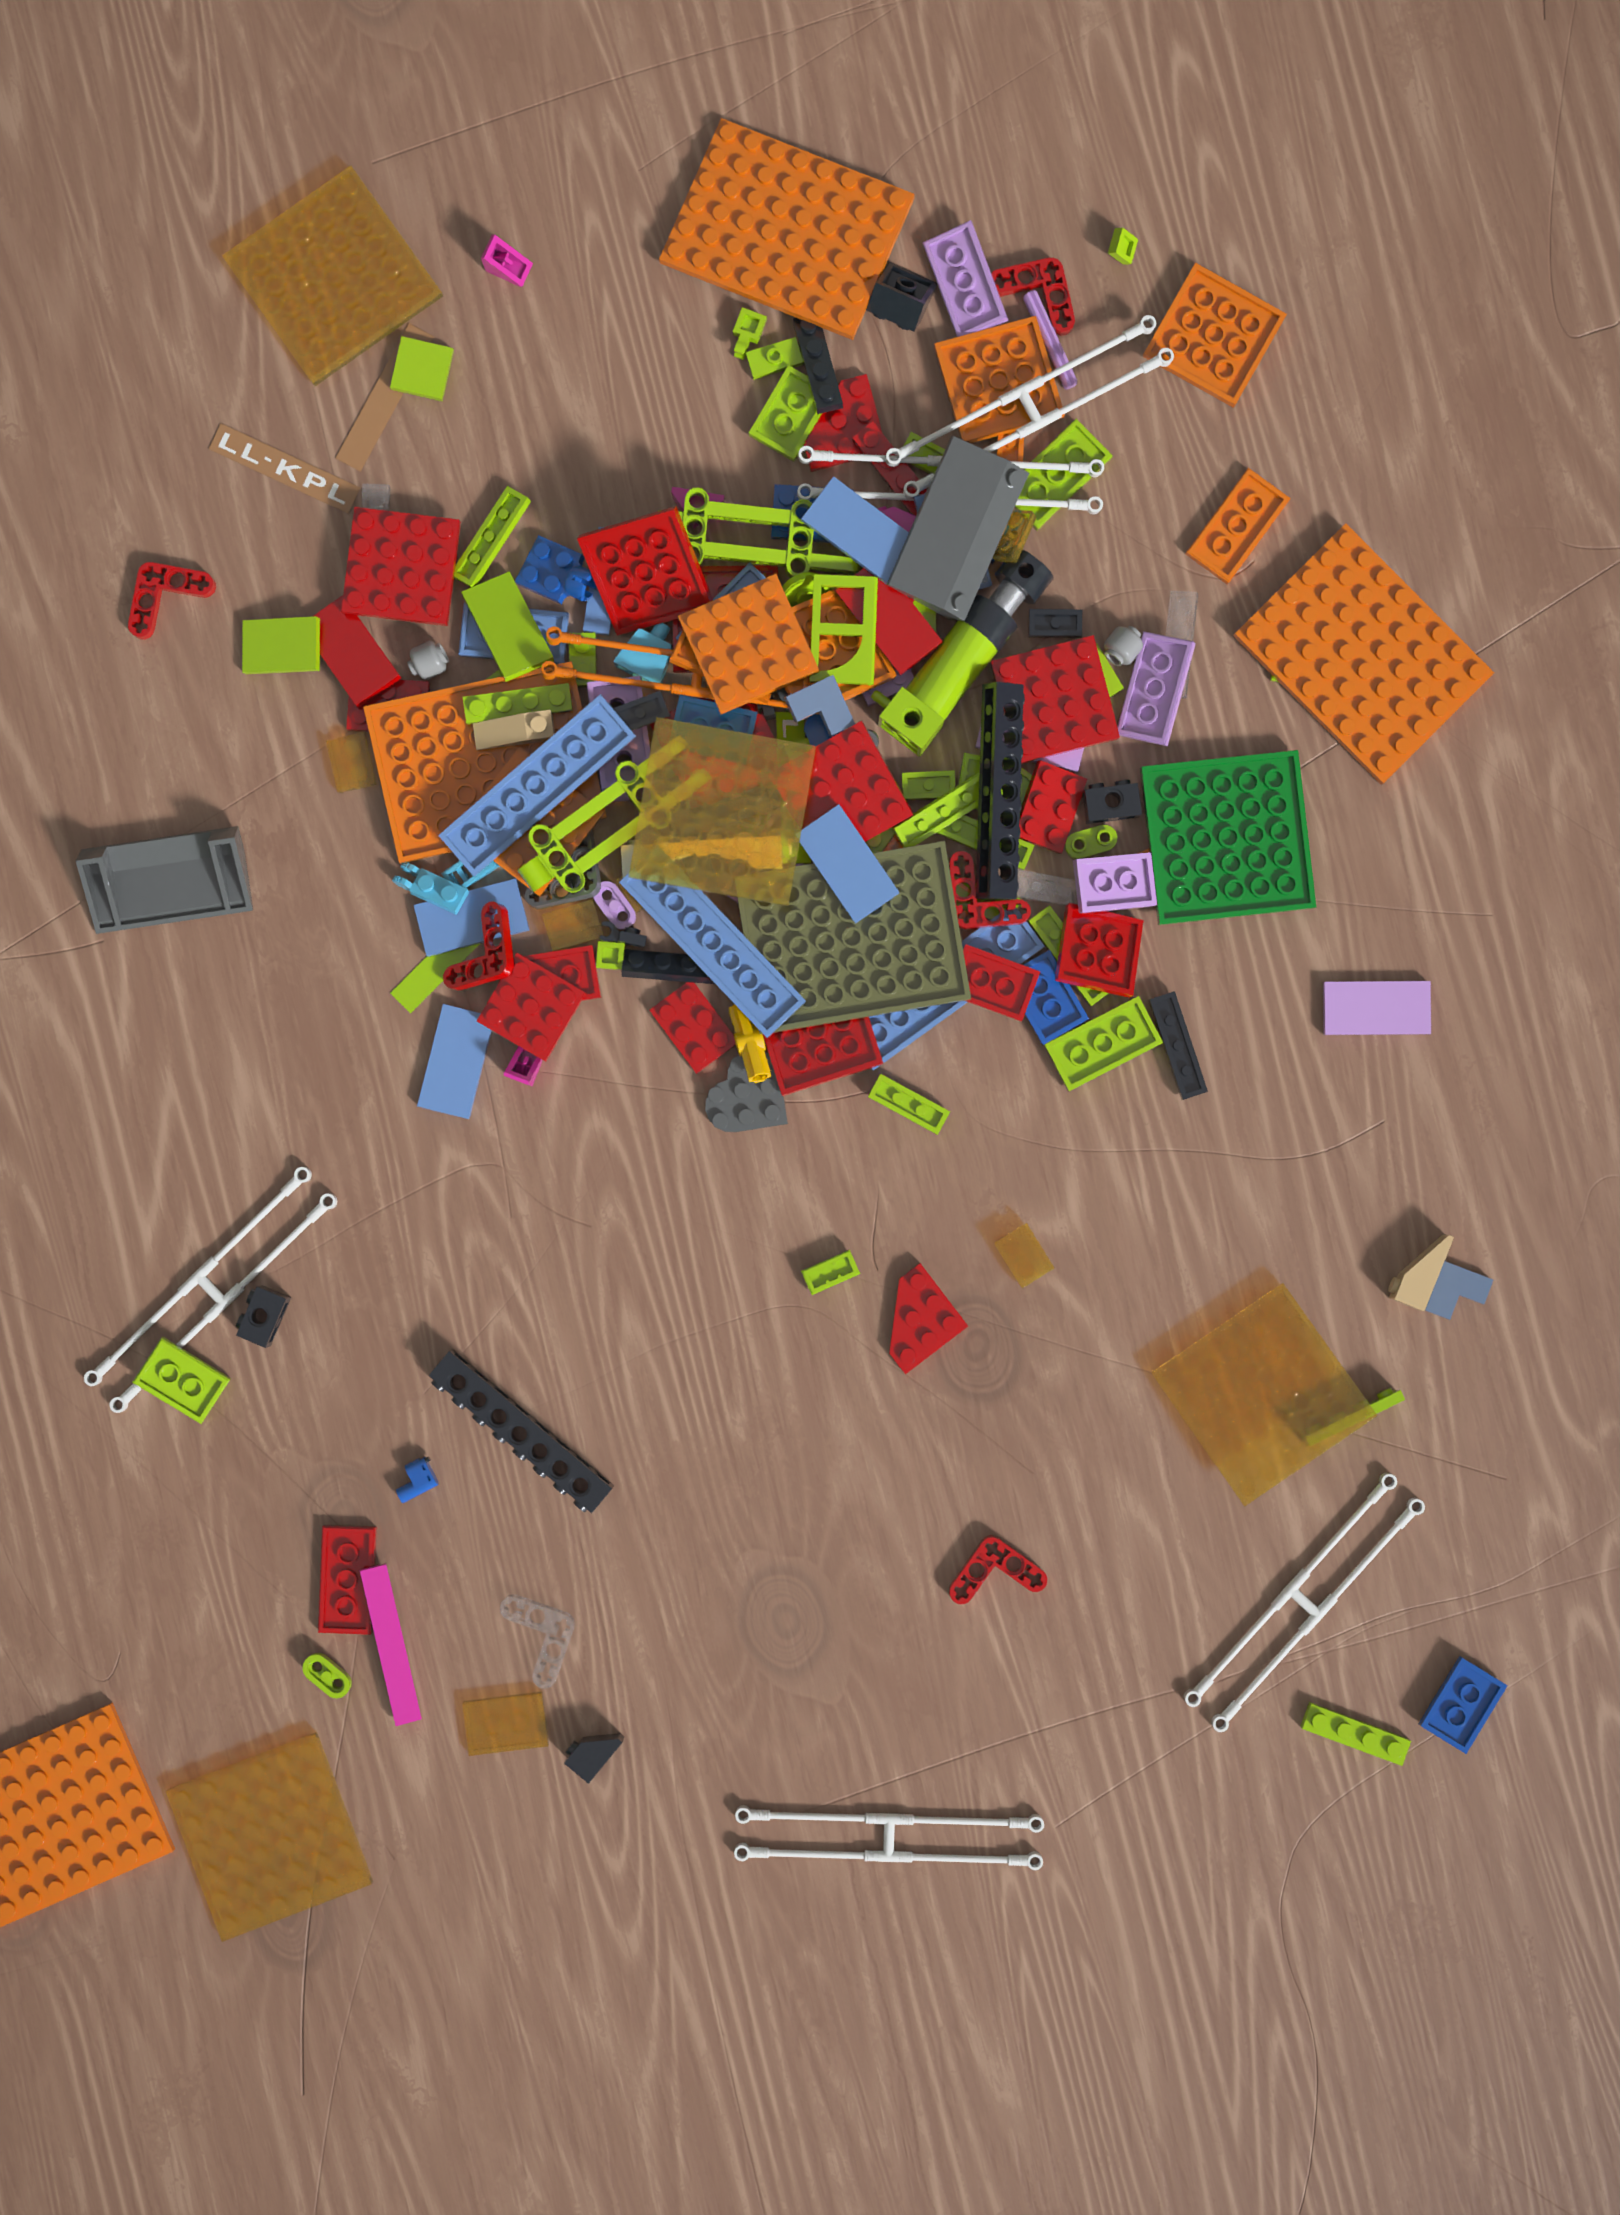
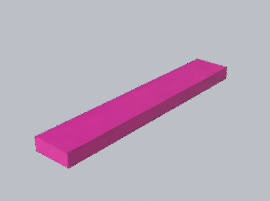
[360,1563,422,1726]

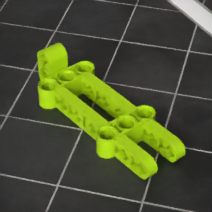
[658,487,863,578]
[517,736,711,893]

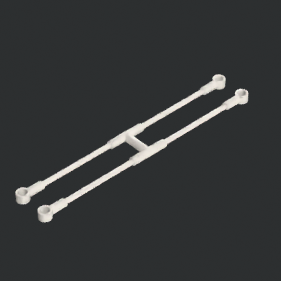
[885,315,1174,500]
[797,446,1104,514]
[84,1167,337,1413]
[1184,1473,1425,1732]
[734,1805,1044,1870]

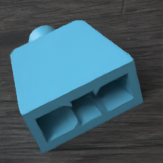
[613,623,673,683]

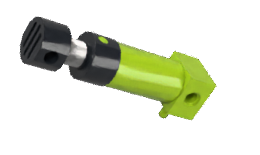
[871,547,1054,757]

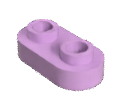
[594,881,636,930]

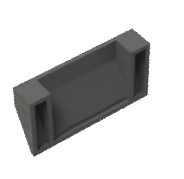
[886,436,1029,621]
[76,826,253,934]

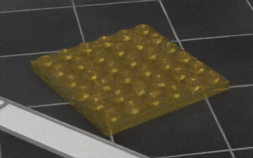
[222,165,443,386]
[629,717,816,906]
[1151,1283,1377,1507]
[166,1732,373,1942]

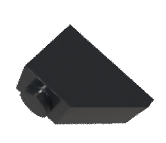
[564,1733,625,1784]

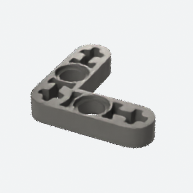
[525,830,601,909]

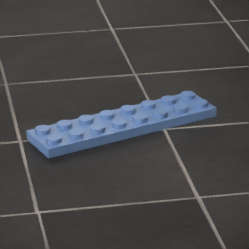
[438,694,636,876]
[619,846,806,1038]
[869,908,1045,1071]

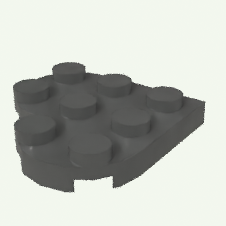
[705,1053,788,1132]

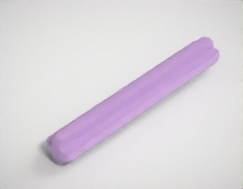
[1023,290,1077,390]

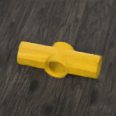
[729,1004,771,1083]

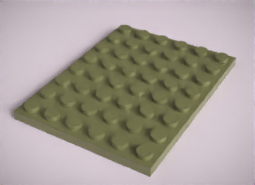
[734,841,971,1035]

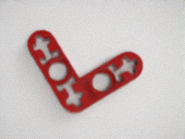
[991,257,1075,336]
[128,562,216,640]
[949,851,1031,929]
[443,901,514,991]
[949,1535,1047,1604]

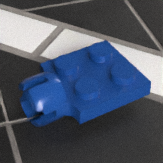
[515,535,597,605]

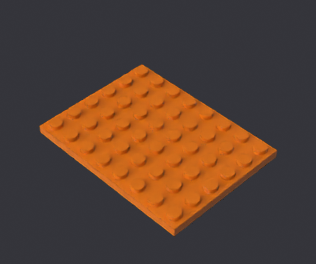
[659,118,915,340]
[1233,523,1494,785]
[363,661,607,864]
[0,1702,175,1927]

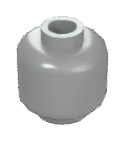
[1104,626,1143,666]
[407,640,449,680]

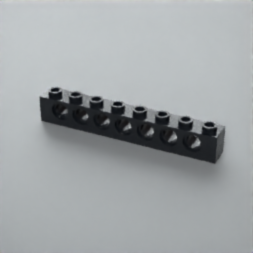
[976,682,1025,900]
[429,1349,614,1513]

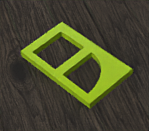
[810,574,878,686]

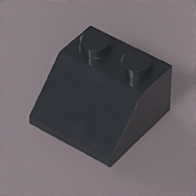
[866,262,937,332]

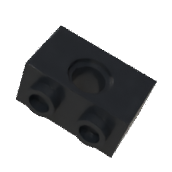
[1082,780,1142,825]
[236,1285,292,1348]

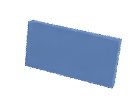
[801,476,909,584]
[458,602,569,664]
[795,805,900,923]
[414,879,530,957]
[417,1004,492,1119]

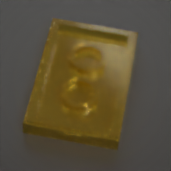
[463,1691,549,1756]

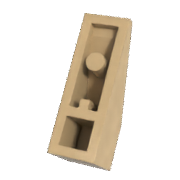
[473,710,555,750]
[1388,1234,1454,1311]

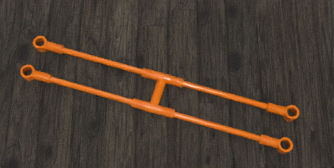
[541,626,820,715]

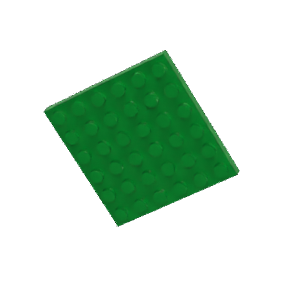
[1140,750,1317,925]

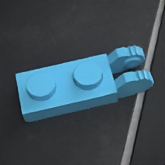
[392,862,469,915]

